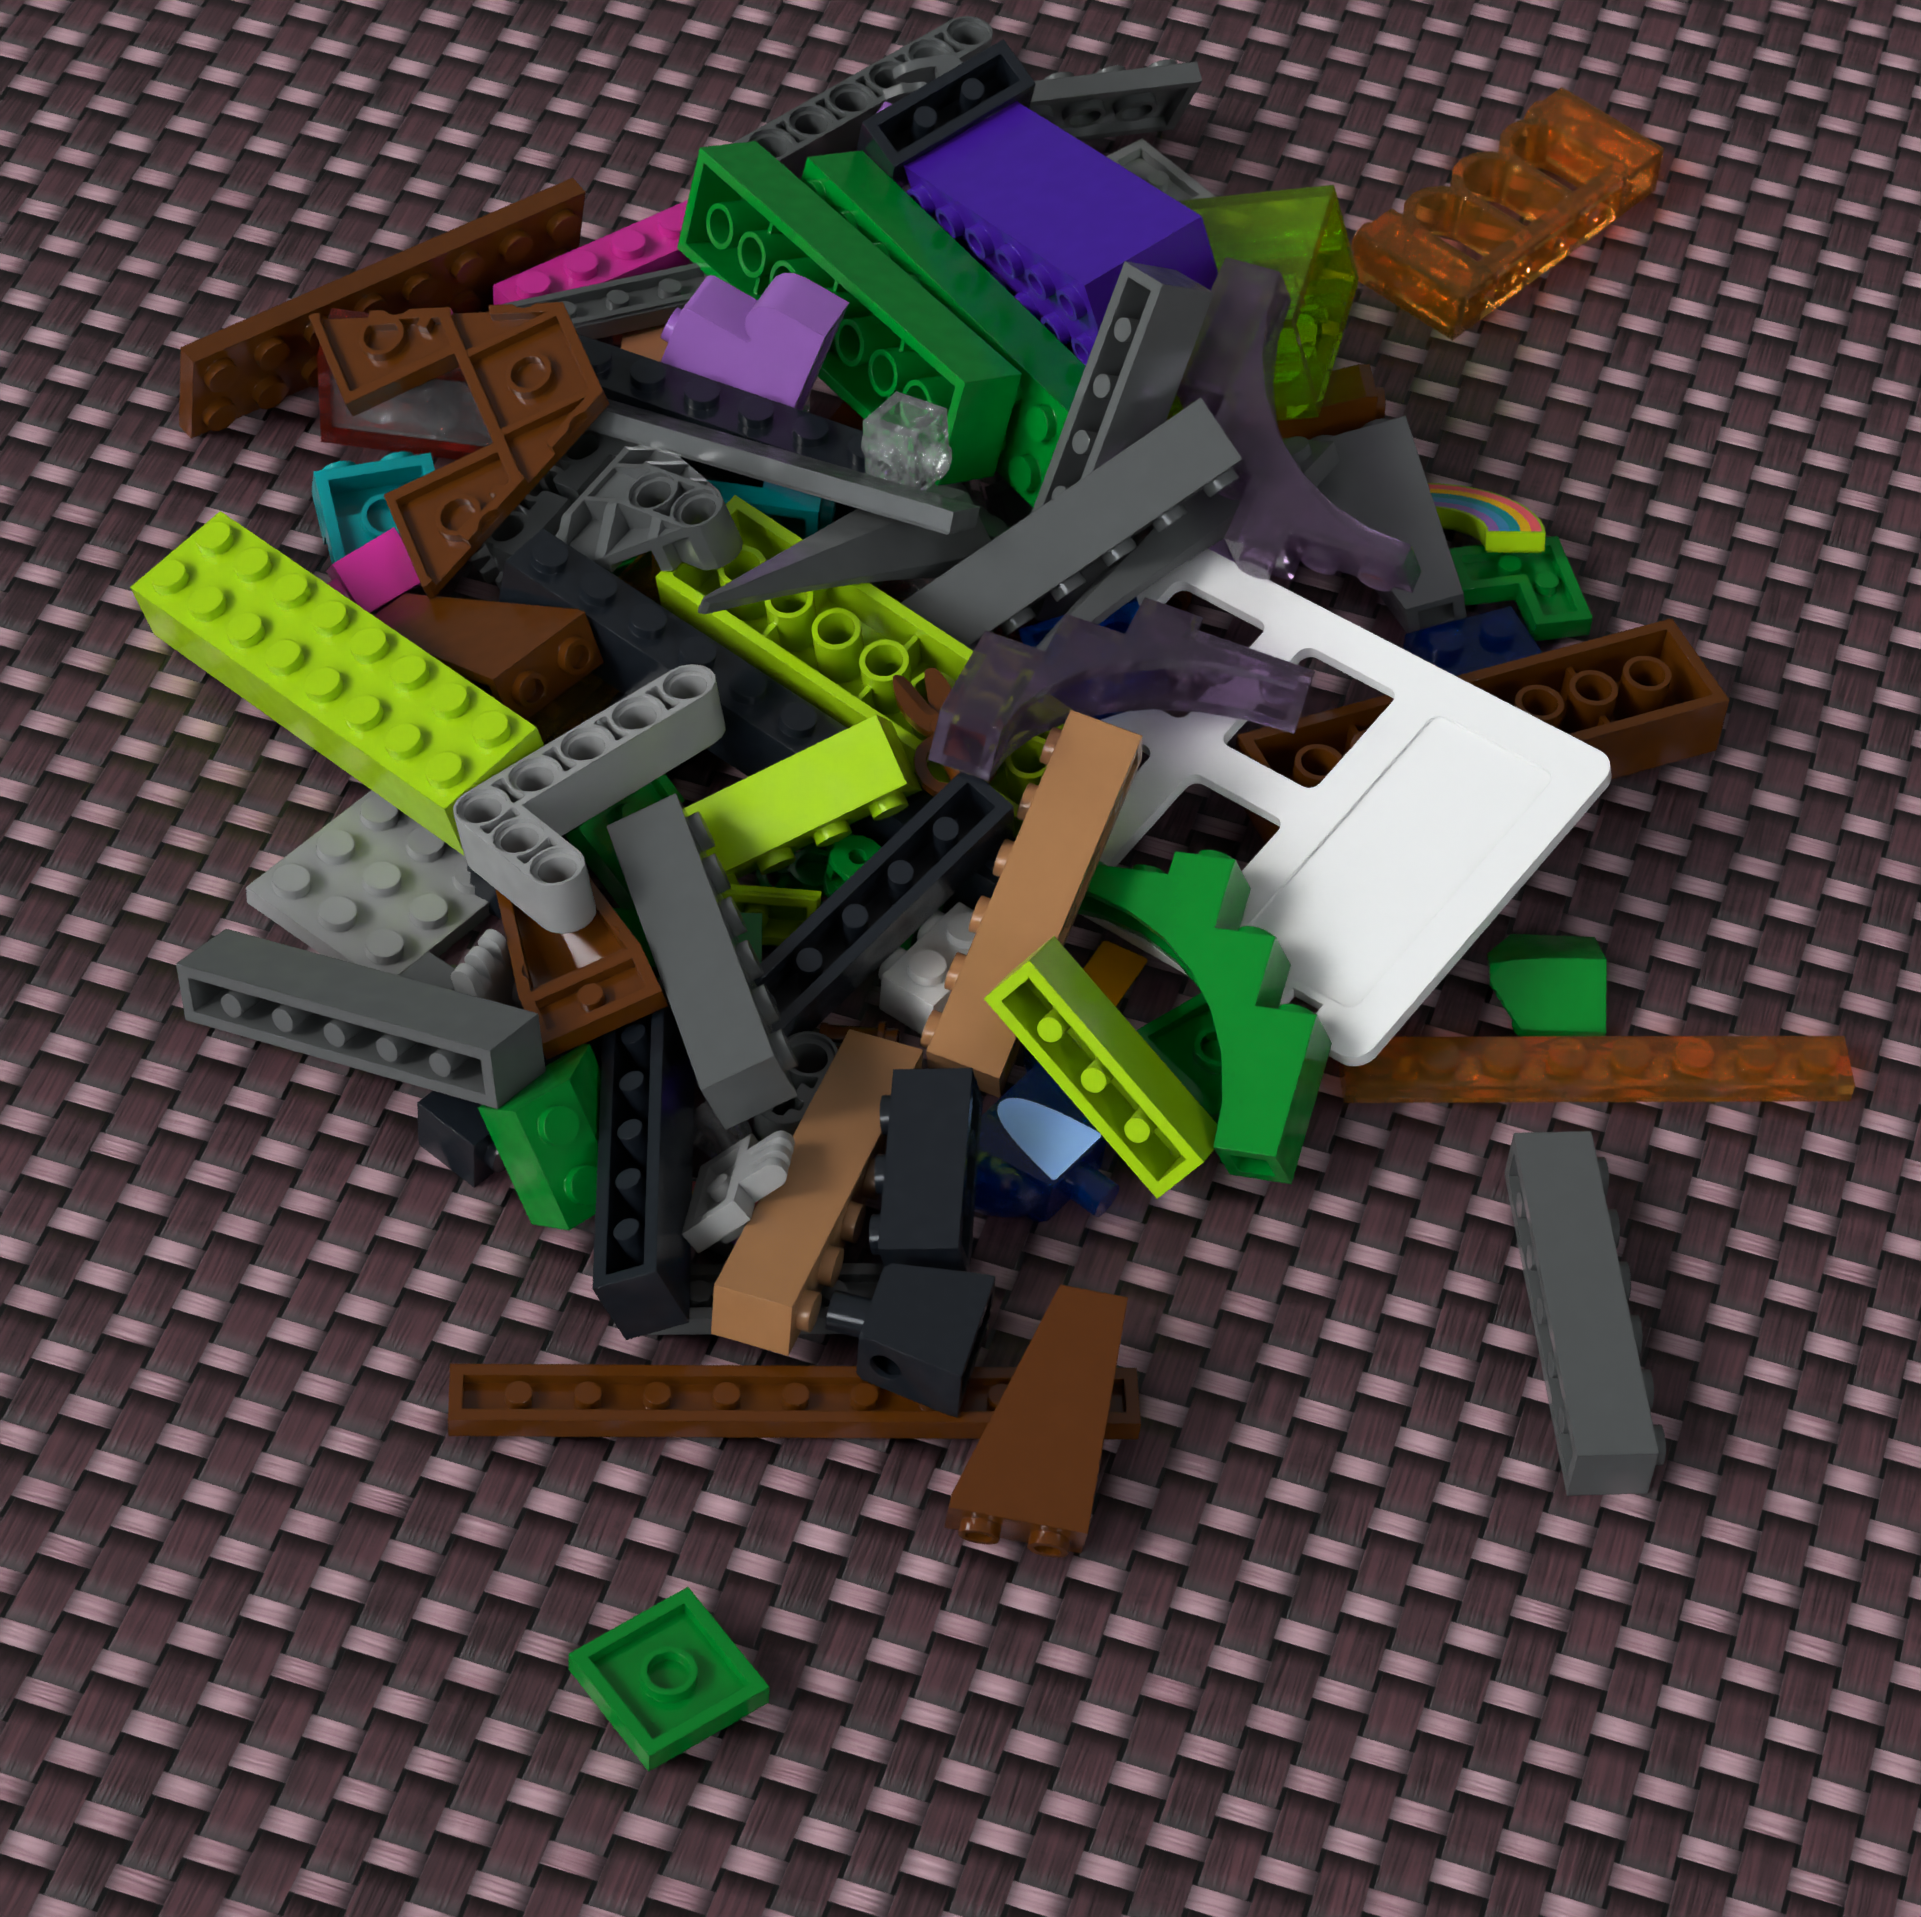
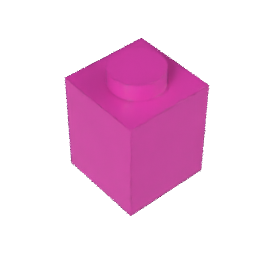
[326,527,421,614]

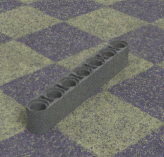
[731,16,993,180]

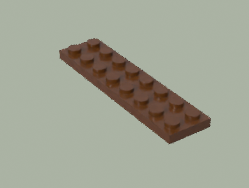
[179,177,586,439]

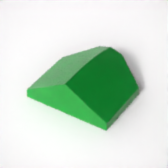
[1487,934,1607,1041]

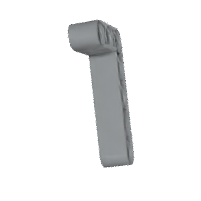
[453,664,725,934]

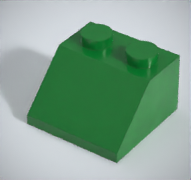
[478,1044,601,1230]

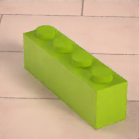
[685,715,922,885]
[984,936,1218,1199]

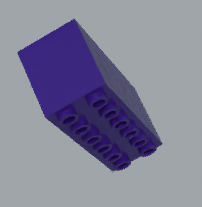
[904,101,1230,366]

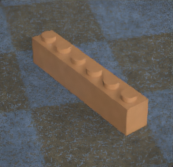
[920,710,1143,1098]
[711,1029,923,1356]

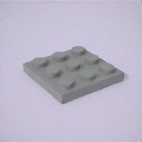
[246,790,490,975]

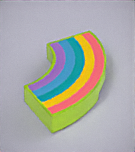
[1428,483,1546,553]

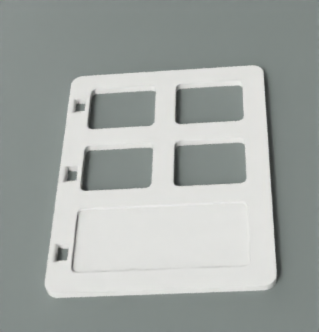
[1029,548,1612,1066]

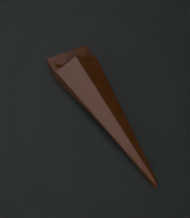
[495,877,668,1060]

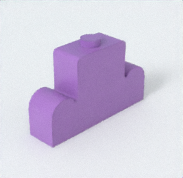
[660,273,849,410]

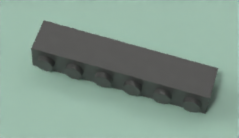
[1031,261,1214,622]
[901,398,1244,655]
[606,793,798,1130]
[176,929,546,1109]
[1504,1131,1666,1496]

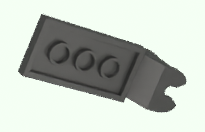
[883,53,1202,141]

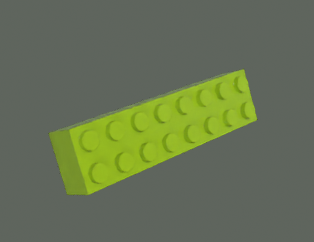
[655,495,1069,838]
[130,511,544,856]

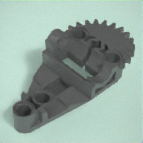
[471,429,743,590]

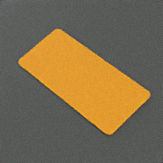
[1083,941,1147,1007]

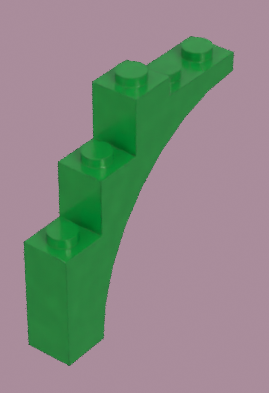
[1077,850,1332,1184]

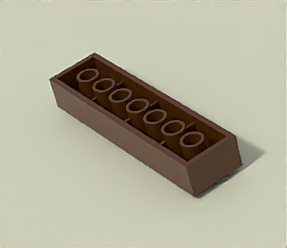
[1235,618,1729,844]

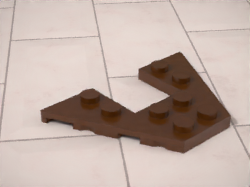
[309,302,610,599]

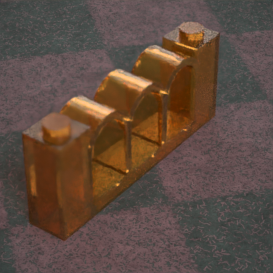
[1350,87,1664,341]

